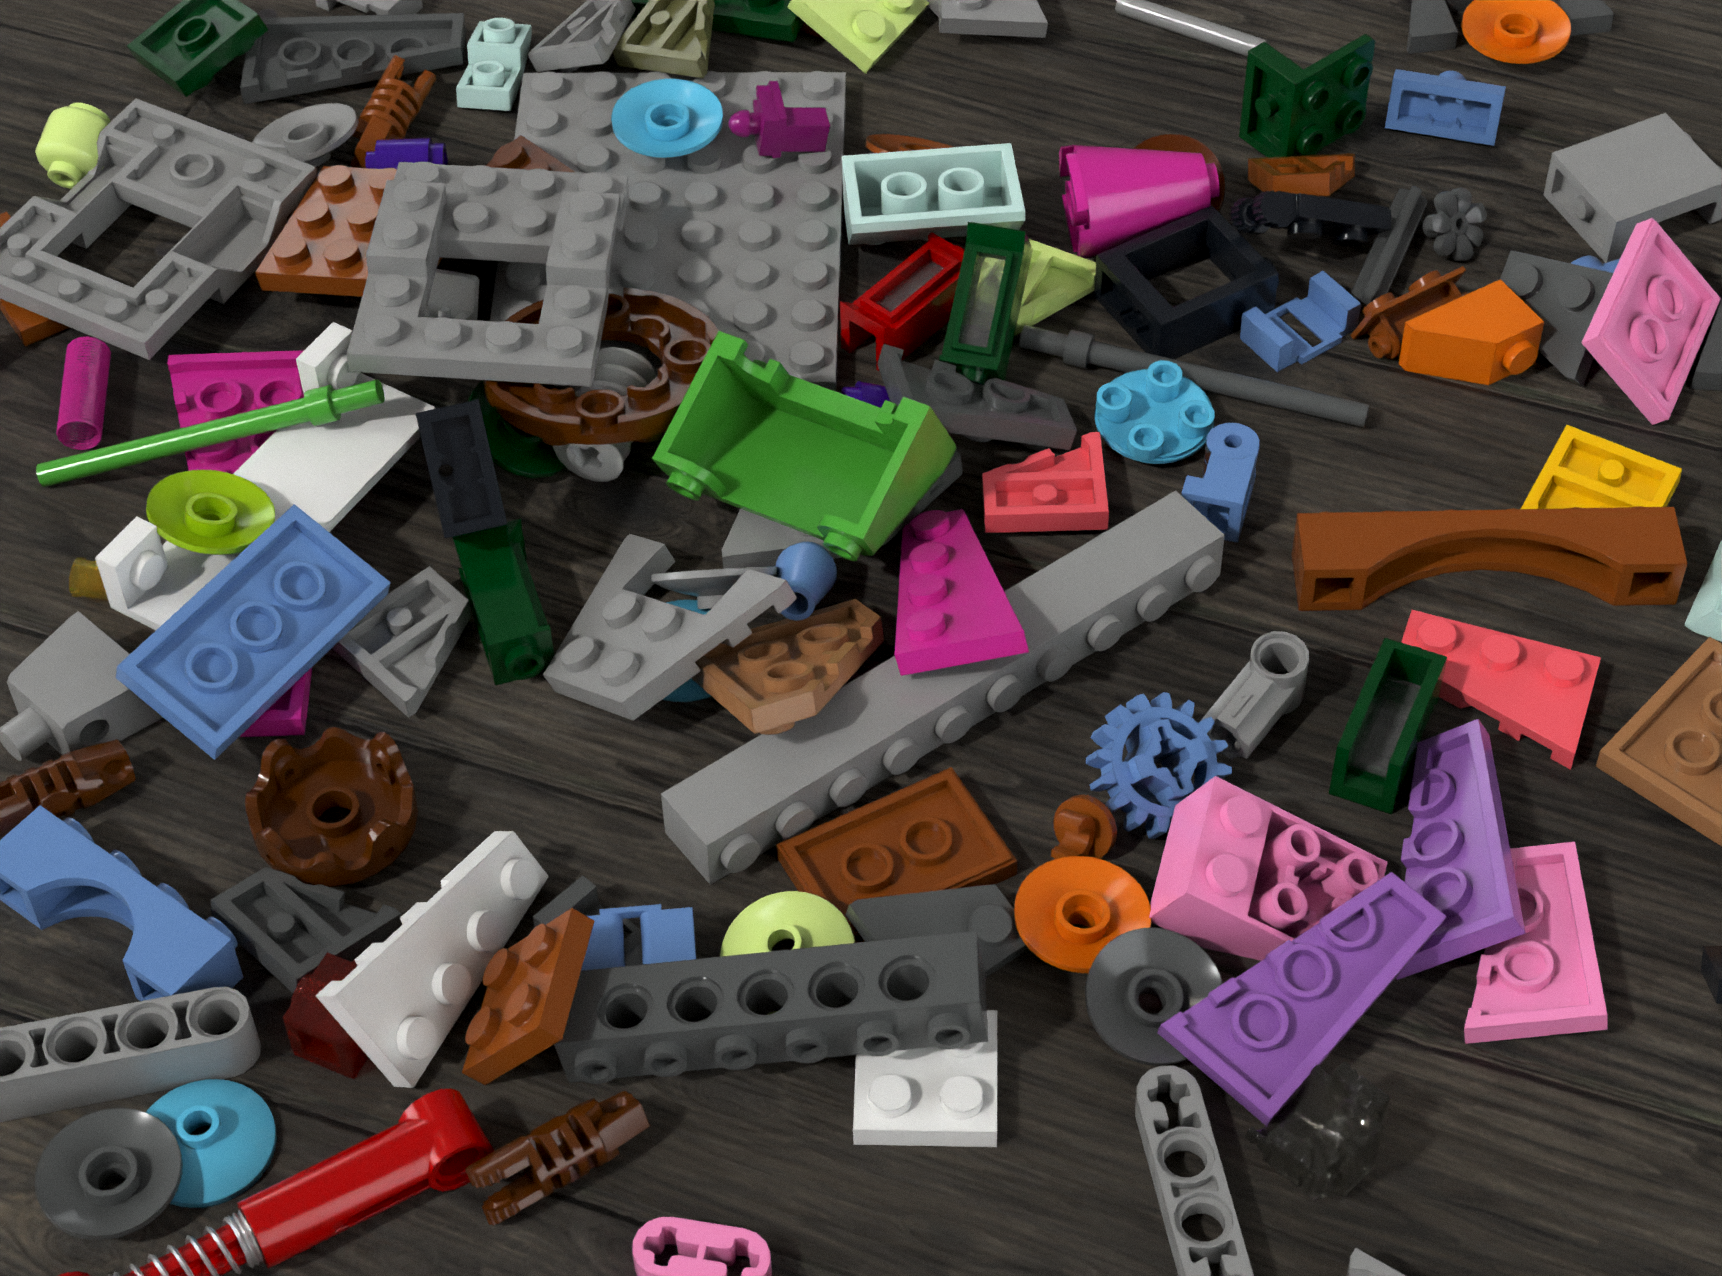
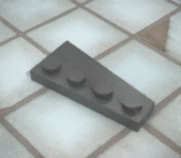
[240,13,467,104]

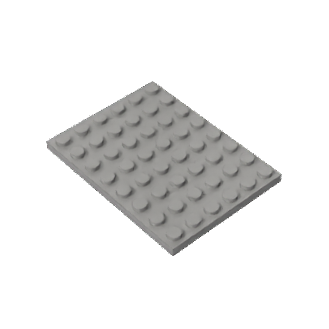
[490,71,846,392]

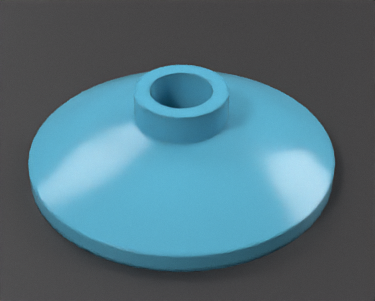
[611,79,723,158]
[146,1079,277,1208]

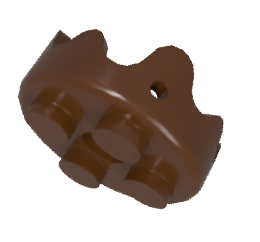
[245,727,418,887]

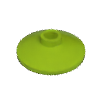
[146,470,275,555]

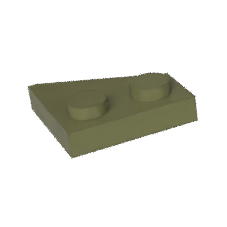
[613,0,715,78]

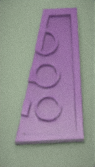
[1396,719,1525,980]
[1157,872,1447,1126]

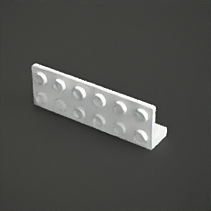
[95,322,436,630]

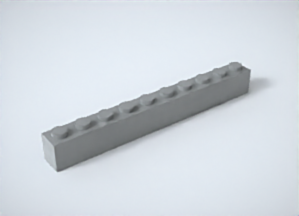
[661,490,1225,885]

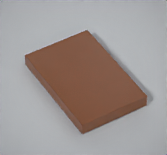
[776,767,1017,943]

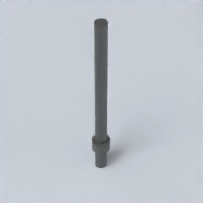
[1019,325,1370,428]

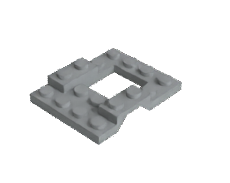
[0,98,318,360]
[347,162,629,387]

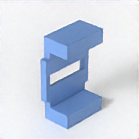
[1240,271,1361,372]
[581,904,697,971]

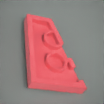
[1401,610,1601,770]

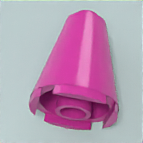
[1059,145,1220,259]

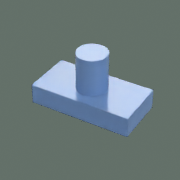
[1385,69,1506,146]

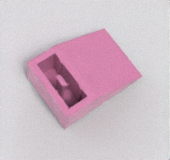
[1149,776,1387,961]

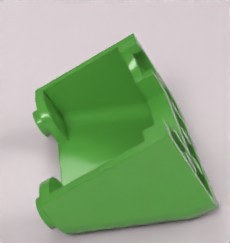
[652,331,957,561]

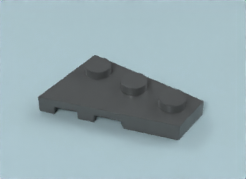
[877,344,1077,450]

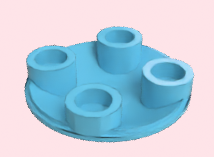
[1094,360,1215,464]

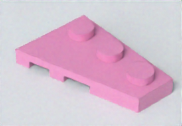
[1464,842,1608,1044]

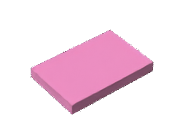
[1581,217,1721,425]

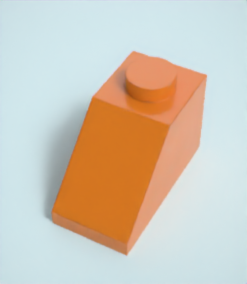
[1398,279,1544,385]

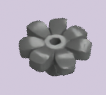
[1423,187,1487,261]

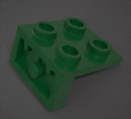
[1239,34,1375,158]

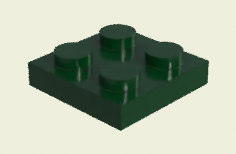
[127,0,268,97]

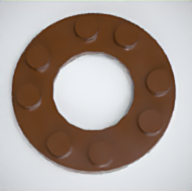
[483,288,718,446]

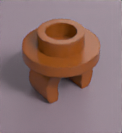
[1051,795,1117,859]

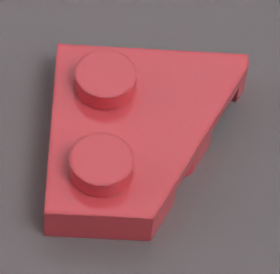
[982,432,1109,533]

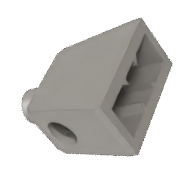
[0,611,163,761]

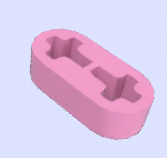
[632,1217,772,1276]

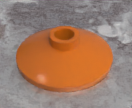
[1462,0,1571,64]
[1014,856,1152,973]

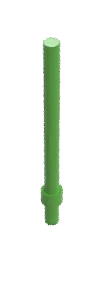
[36,379,385,487]

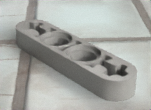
[1135,1066,1254,1276]

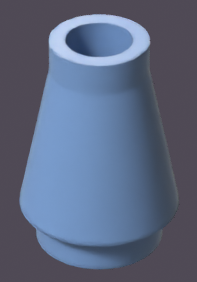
[775,542,837,621]

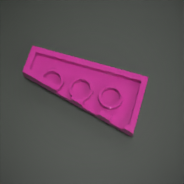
[895,509,1029,676]

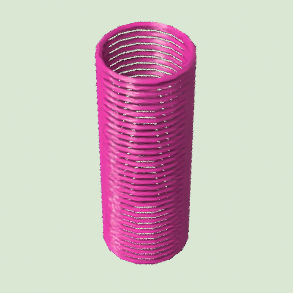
[56,337,111,450]

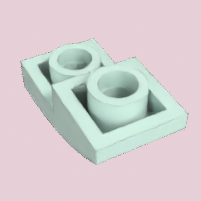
[456,18,532,111]

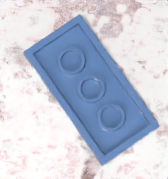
[116,504,391,760]

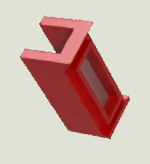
[840,232,964,371]

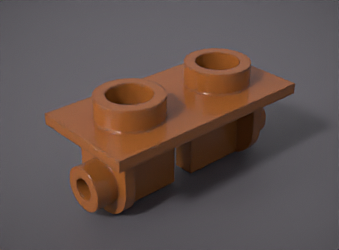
[1350,266,1468,359]

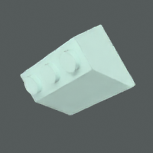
[842,143,1025,245]

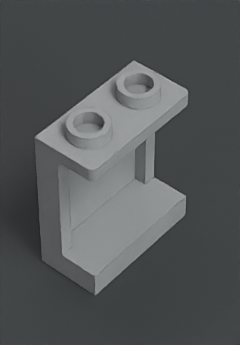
[1543,113,1722,263]

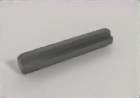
[1350,186,1428,313]

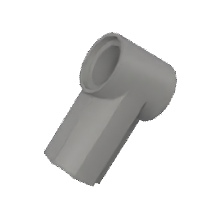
[1201,631,1309,760]

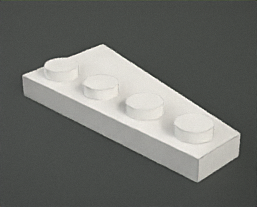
[316,831,549,1088]

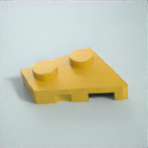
[1521,425,1682,509]

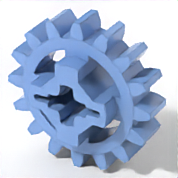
[1086,692,1232,839]

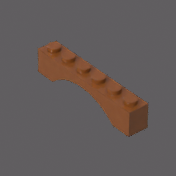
[1292,506,1688,611]

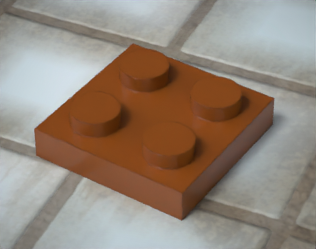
[462,908,594,1085]

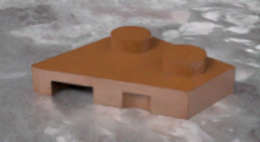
[1248,153,1355,196]

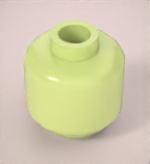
[36,103,110,189]

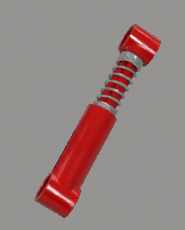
[58,1088,494,1276]

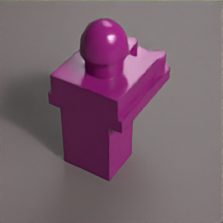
[728,81,830,158]

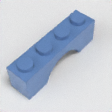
[0,805,243,1001]

